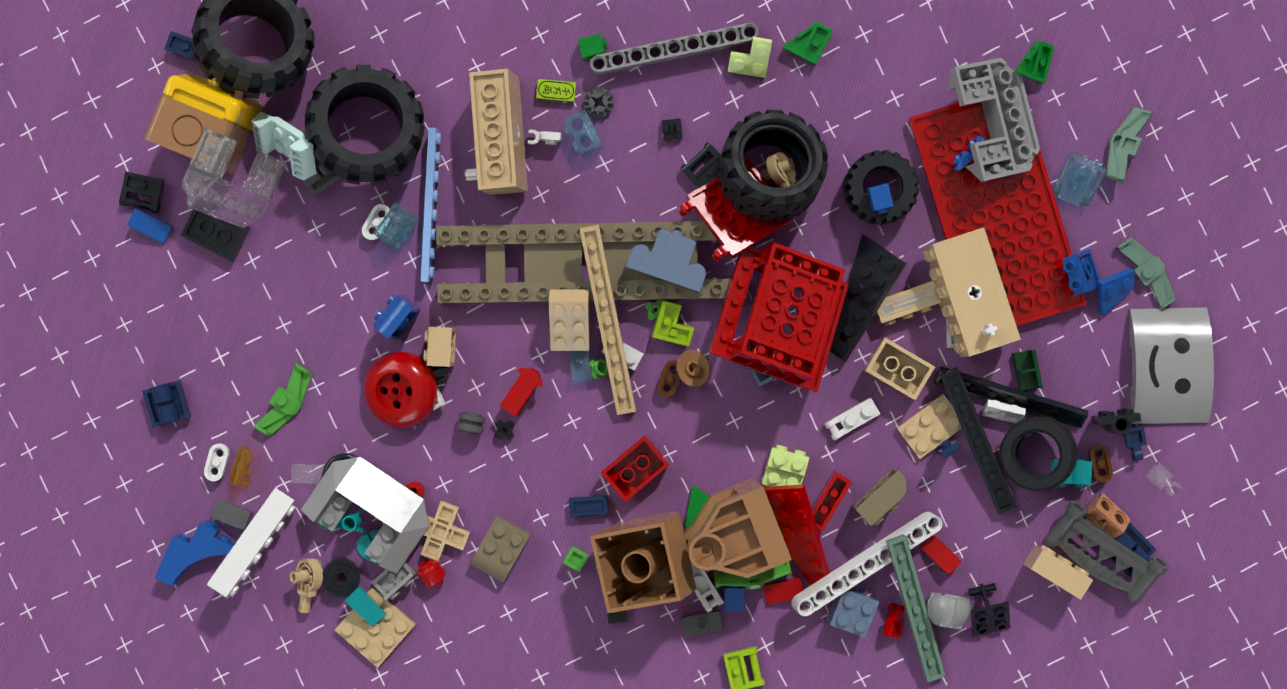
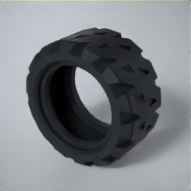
[718,109,828,223]

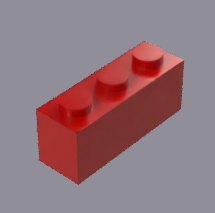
[811,470,852,532]

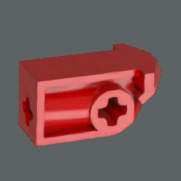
[499,368,543,417]

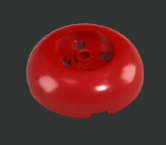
[363,352,438,428]

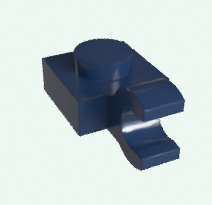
[1124,426,1147,461]

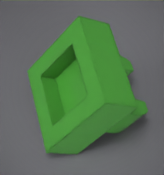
[563,546,589,572]

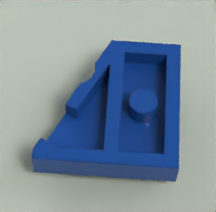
[1097,268,1134,315]

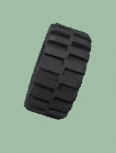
[843,150,920,225]

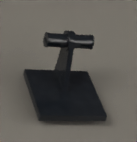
[968,583,1010,636]

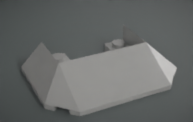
[946,58,1040,182]
[301,457,429,574]

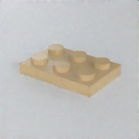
[896,394,962,459]

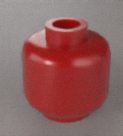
[417,558,446,588]

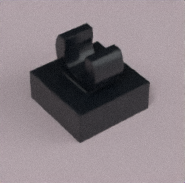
[662,118,683,140]
[432,367,450,387]

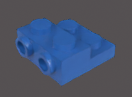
[1063,249,1100,295]

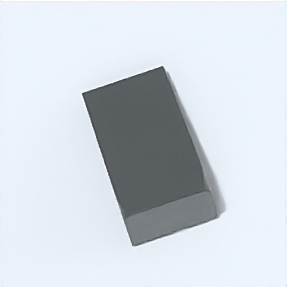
[211,499,253,530]

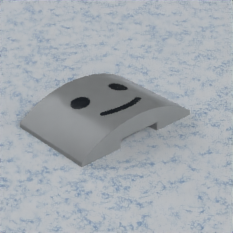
[1129,307,1214,424]

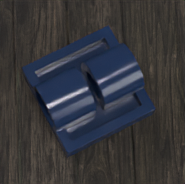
[142,380,191,427]
[1110,522,1156,576]

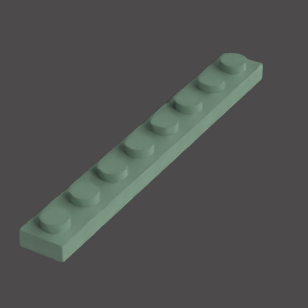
[886,534,946,683]

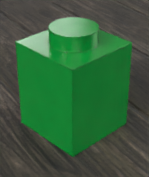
[578,33,608,61]

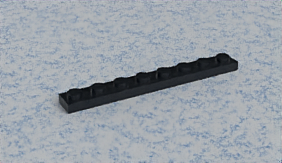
[934,366,1089,428]
[939,367,1016,514]

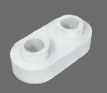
[362,204,392,240]
[204,443,230,481]

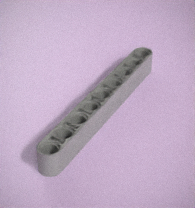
[590,23,758,75]

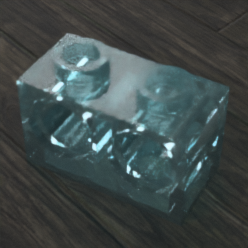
[563,109,603,156]
[373,202,420,250]

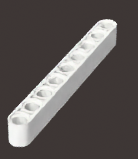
[791,512,942,616]

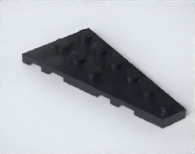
[830,234,907,361]

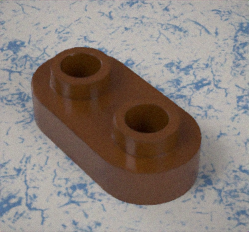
[657,360,680,398]
[1088,444,1113,482]

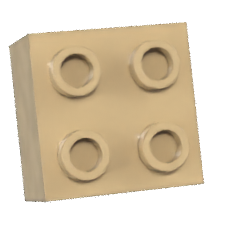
[424,327,456,367]

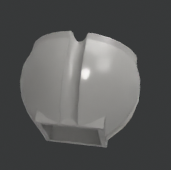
[926,592,971,629]

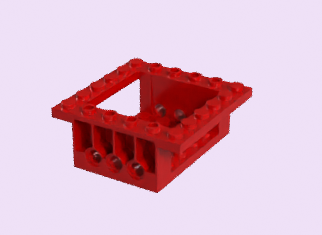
[709,242,849,392]

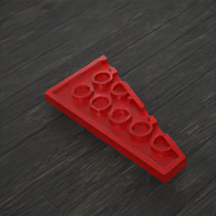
[764,484,834,588]

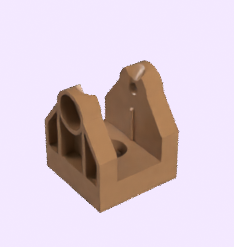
[684,478,792,578]

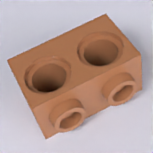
[1085,493,1131,539]

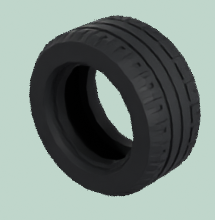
[1000,416,1078,491]

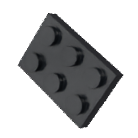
[180,201,250,261]

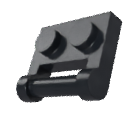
[680,142,721,188]
[119,171,165,213]

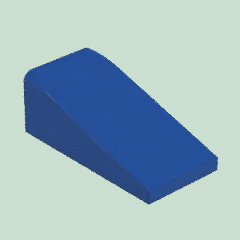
[127,208,173,244]

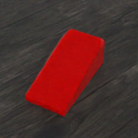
[919,535,962,575]
[763,576,803,605]

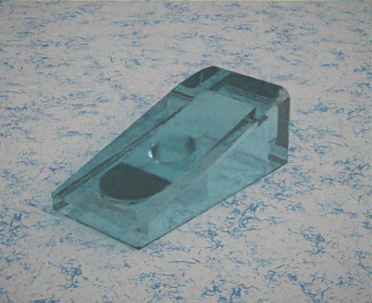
[569,351,592,383]

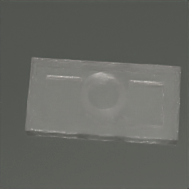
[291,464,325,484]

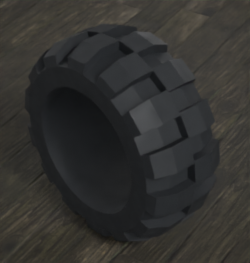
[191,0,315,99]
[305,64,425,185]

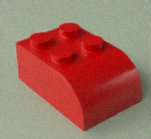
[600,434,670,502]

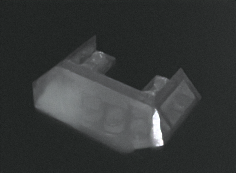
[182,128,287,228]

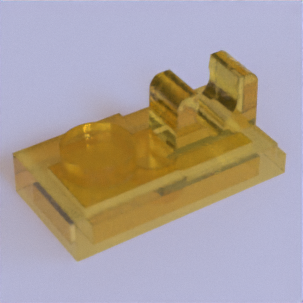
[228,445,253,486]

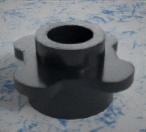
[495,420,514,440]

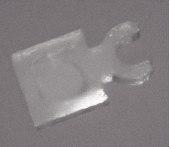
[1145,463,1182,497]

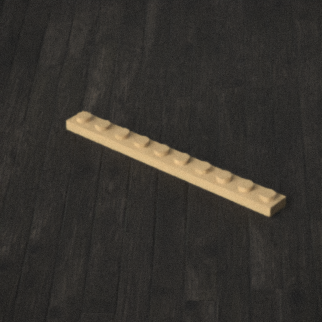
[580,224,636,415]

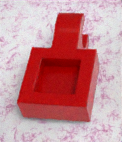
[883,602,905,638]

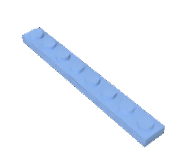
[421,127,442,282]

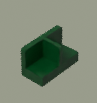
[1012,350,1043,391]

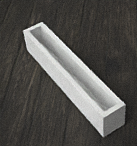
[207,488,296,599]

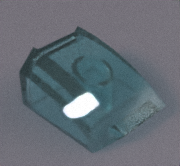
[1053,152,1107,206]

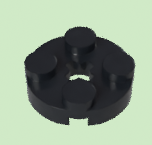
[322,557,361,597]

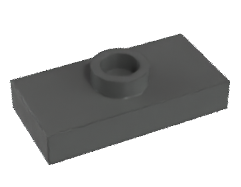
[682,610,723,637]

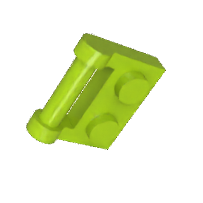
[723,646,765,689]

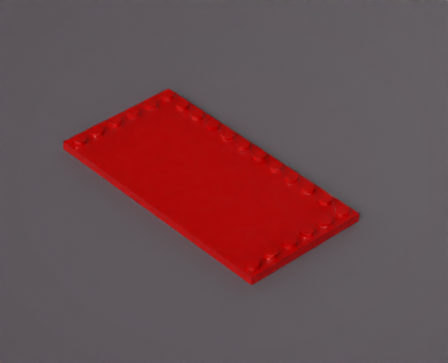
[908,102,1087,326]

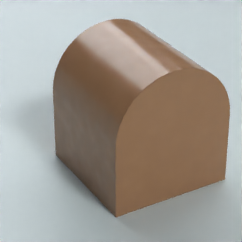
[590,512,697,613]

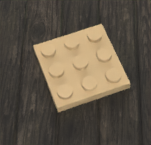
[335,586,416,668]

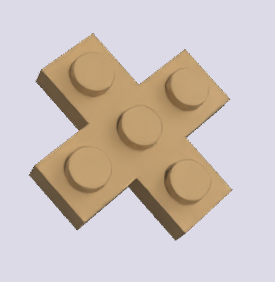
[421,501,470,561]

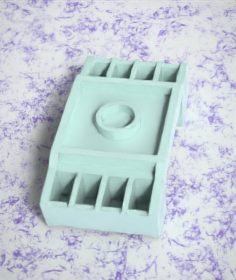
[252,112,317,180]

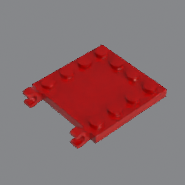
[678,159,794,262]

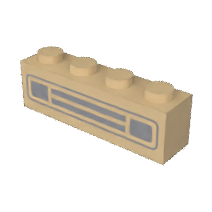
[876,280,943,326]

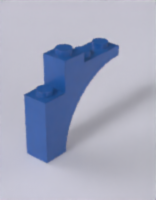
[154,520,236,586]

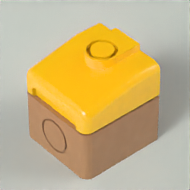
[144,73,261,175]

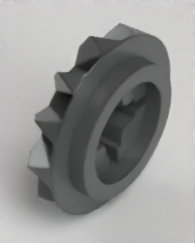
[583,87,614,118]

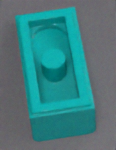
[344,586,387,627]

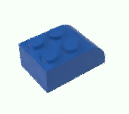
[373,294,421,339]

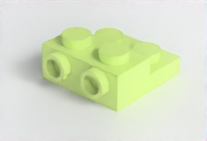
[762,445,810,486]

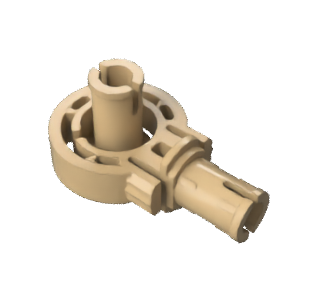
[761,152,798,188]
[290,558,323,613]

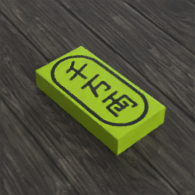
[536,79,576,102]

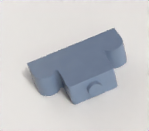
[626,229,706,293]

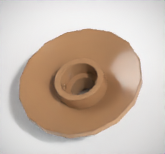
[676,349,710,388]

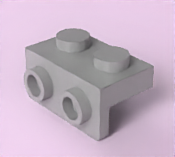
[371,561,416,601]

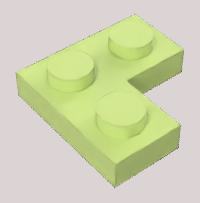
[728,37,772,78]

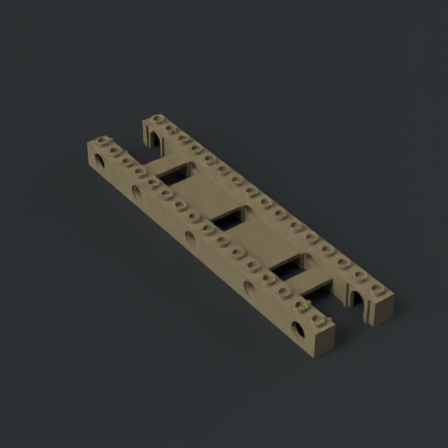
[436,221,747,304]

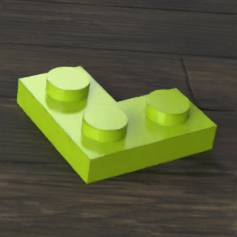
[652,299,694,346]

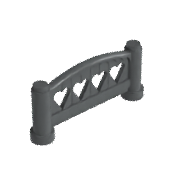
[1045,501,1169,603]

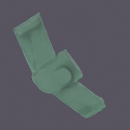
[1106,107,1153,184]
[1115,236,1176,309]

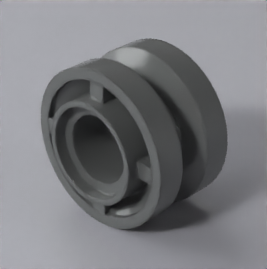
[457,411,486,434]

